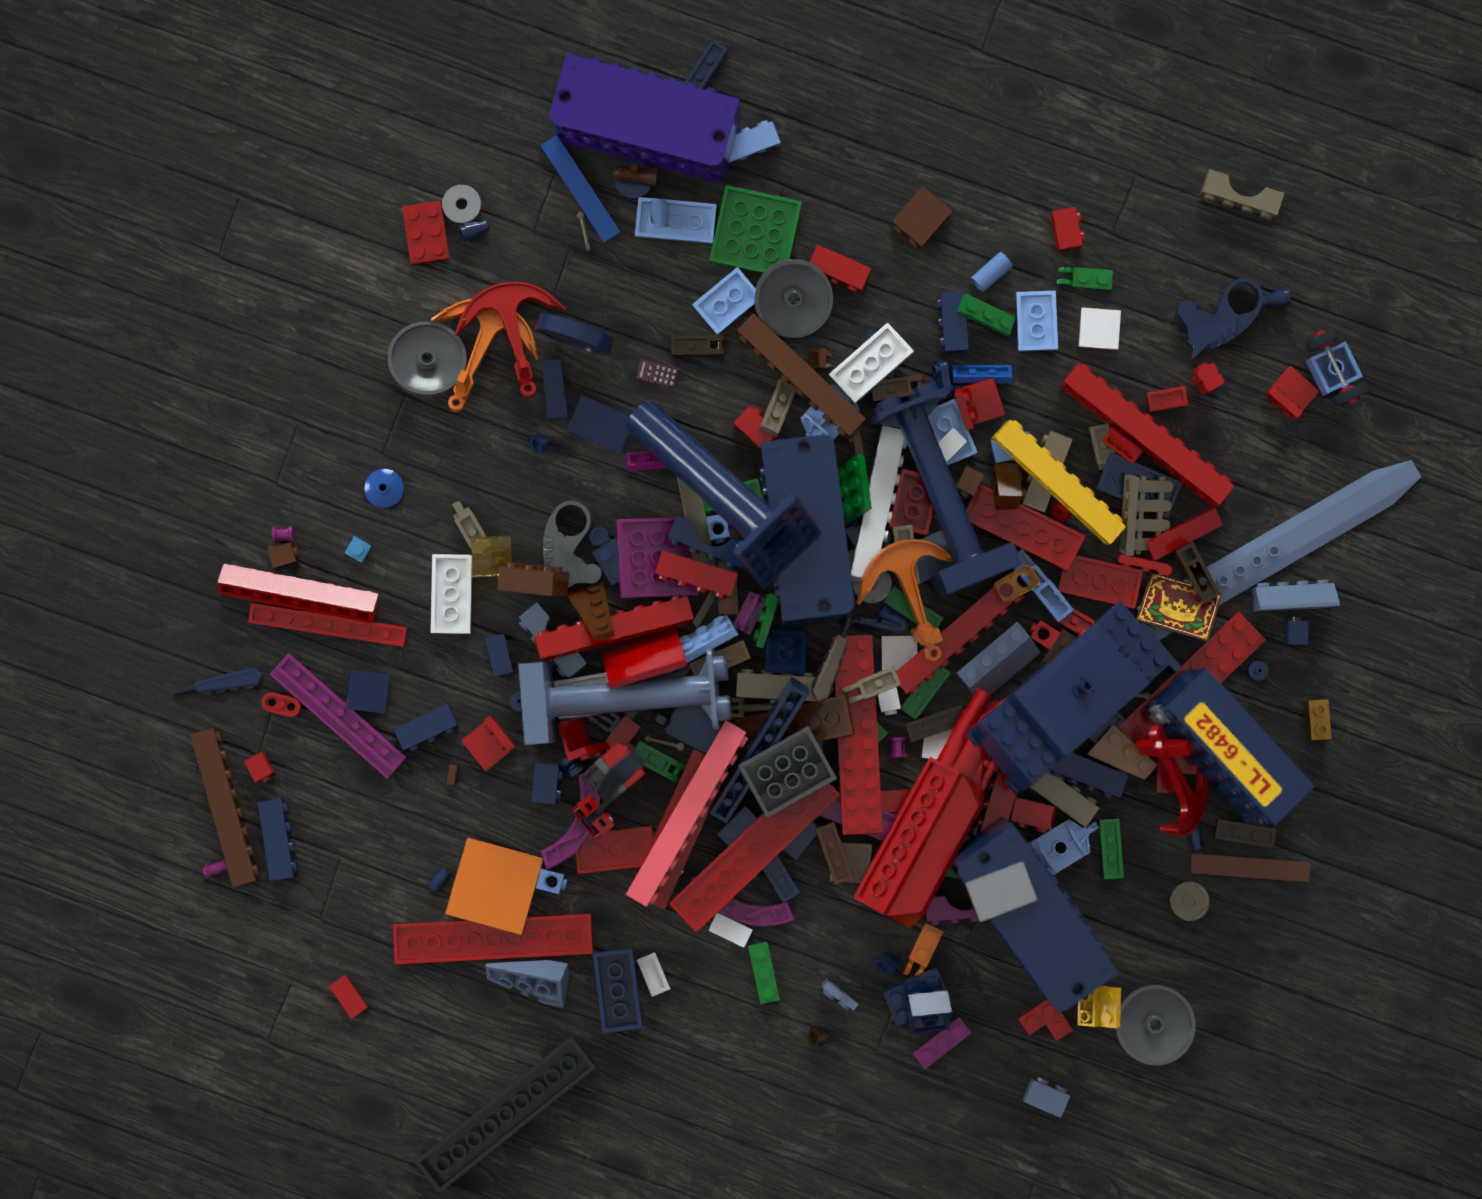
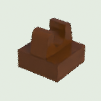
[809,348,832,370]

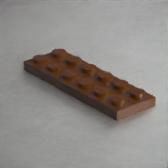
[735,695,855,754]

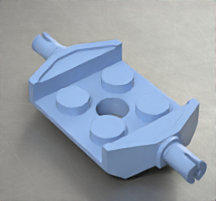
[800,385,860,440]
[1030,819,1099,875]

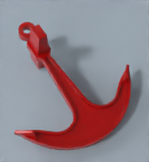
[454,282,567,398]
[1135,725,1209,836]

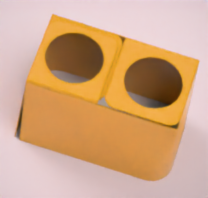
[994,565,1039,603]

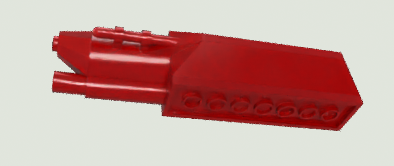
[853,688,1004,929]

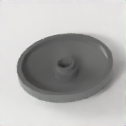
[754,259,833,338]
[388,321,467,397]
[1115,985,1196,1065]

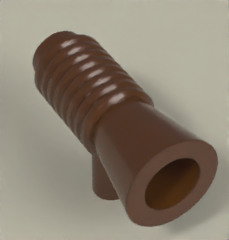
[614,163,658,186]

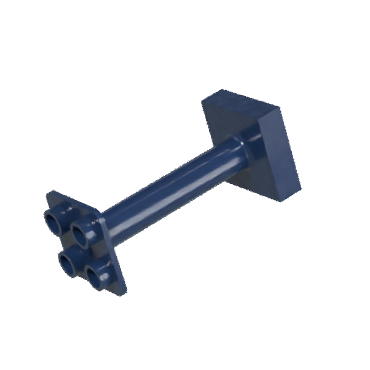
[868,381,1022,600]

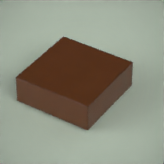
[447,764,459,785]

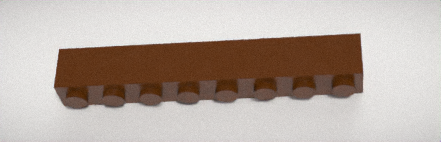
[737,313,867,439]
[190,728,260,887]

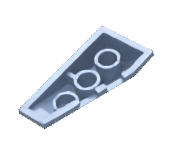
[485,960,569,1008]

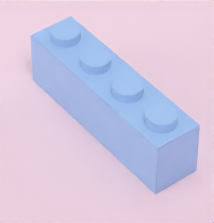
[729,121,781,163]

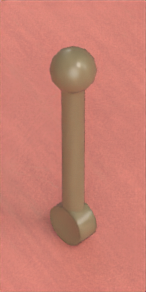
[577,211,591,251]
[644,735,684,751]

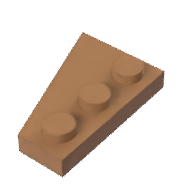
[1086,725,1157,780]

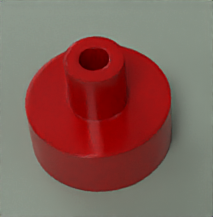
[1050,502,1071,523]

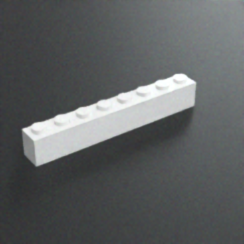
[851,425,907,582]

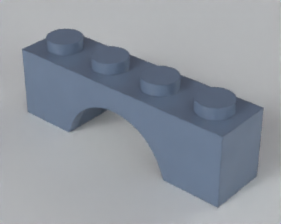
[519,602,587,679]

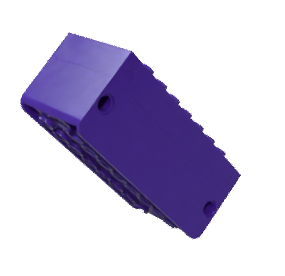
[550,53,742,182]

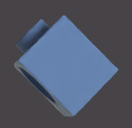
[706,515,730,544]
[536,868,567,894]

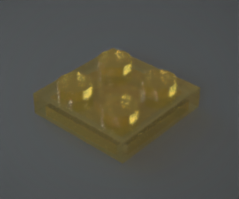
[471,535,512,578]

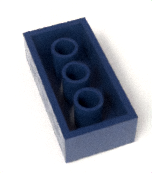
[593,947,643,1033]

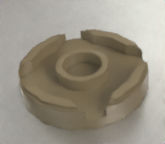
[1169,881,1209,921]

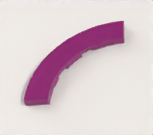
[541,772,600,870]
[691,875,795,926]

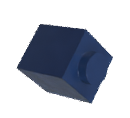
[1285,617,1308,645]

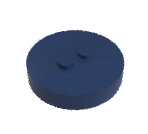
[534,313,614,356]

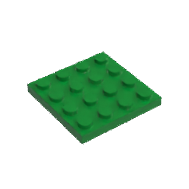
[709,185,802,274]

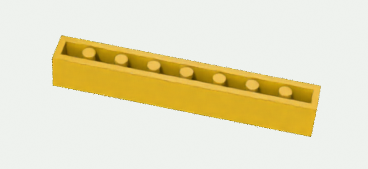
[991,420,1126,545]

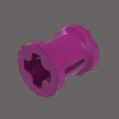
[272,526,294,544]
[889,737,907,757]

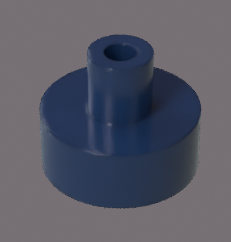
[530,433,550,454]
[1247,661,1269,681]
[510,692,522,712]

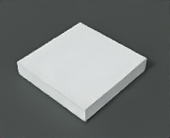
[1078,308,1121,350]

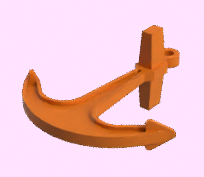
[431,299,538,412]
[857,539,955,661]

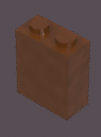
[891,186,952,250]

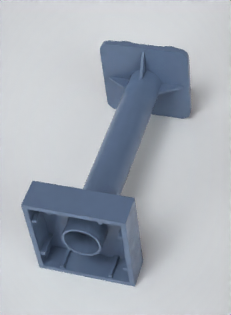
[519,648,732,745]

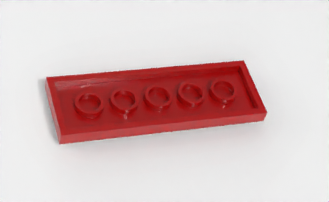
[966,484,1086,572]

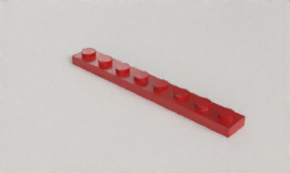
[248,603,408,647]

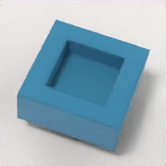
[345,536,372,563]

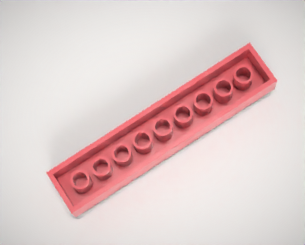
[626,721,748,907]

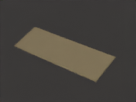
[693,591,716,629]

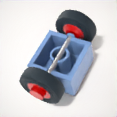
[1305,328,1368,407]

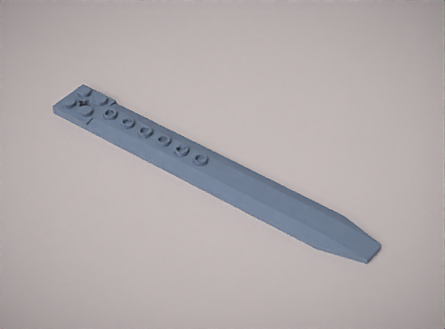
[1135,460,1421,640]

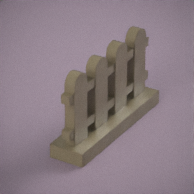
[1119,474,1173,556]

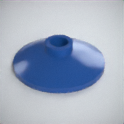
[365,469,404,508]

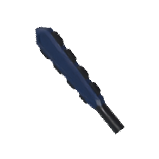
[173,666,264,696]

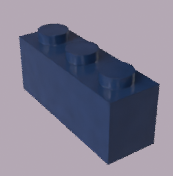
[936,291,969,354]
[394,704,459,752]

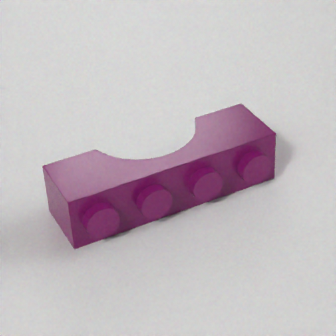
[925,895,979,925]

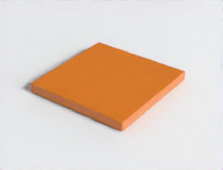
[445,838,543,935]

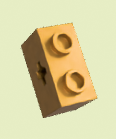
[1304,699,1332,740]

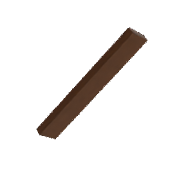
[1190,853,1310,882]

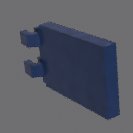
[655,706,736,754]

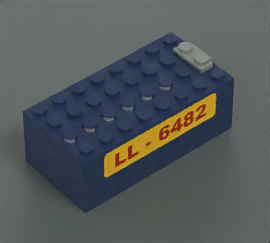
[1144,668,1315,826]

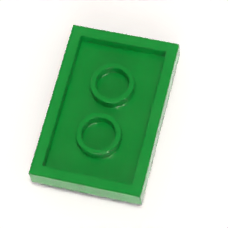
[837,454,872,524]

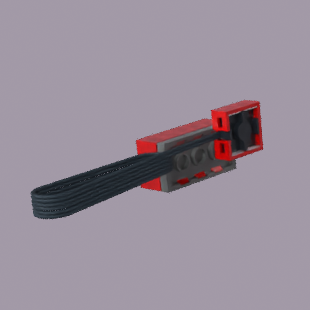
[571,743,646,841]

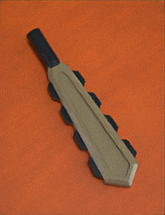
[811,617,853,701]

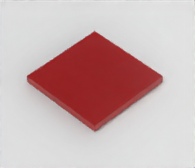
[601,627,687,689]

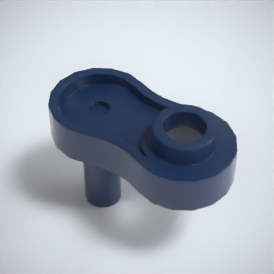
[932,360,967,399]

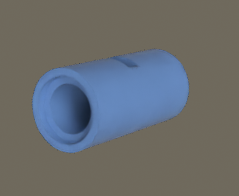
[971,252,1013,292]

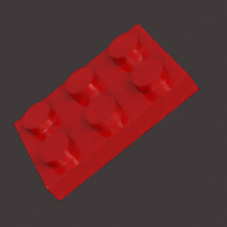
[402,200,450,265]

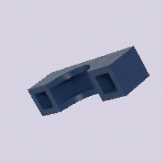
[667,515,743,570]

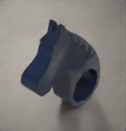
[1176,278,1263,359]

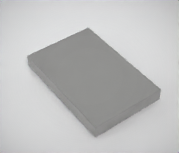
[965,861,1037,922]

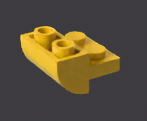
[1078,985,1121,1028]

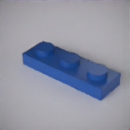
[952,365,1012,384]

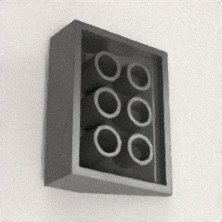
[738,726,837,818]

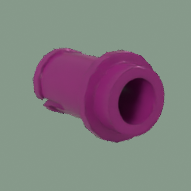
[202,859,228,879]

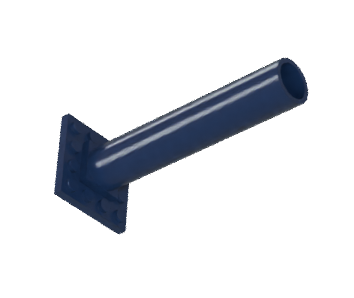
[627,401,822,589]

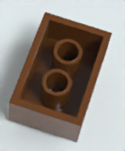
[497,562,570,596]

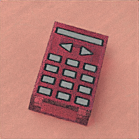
[636,359,679,388]

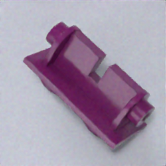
[733,591,765,635]

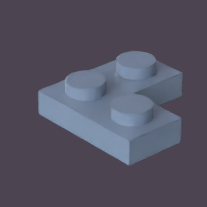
[822,978,858,1010]

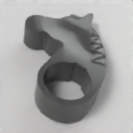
[543,501,603,590]

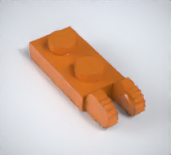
[903,923,943,976]

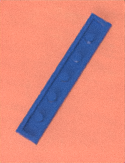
[540,135,621,244]

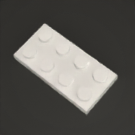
[829,323,914,404]
[431,554,472,634]

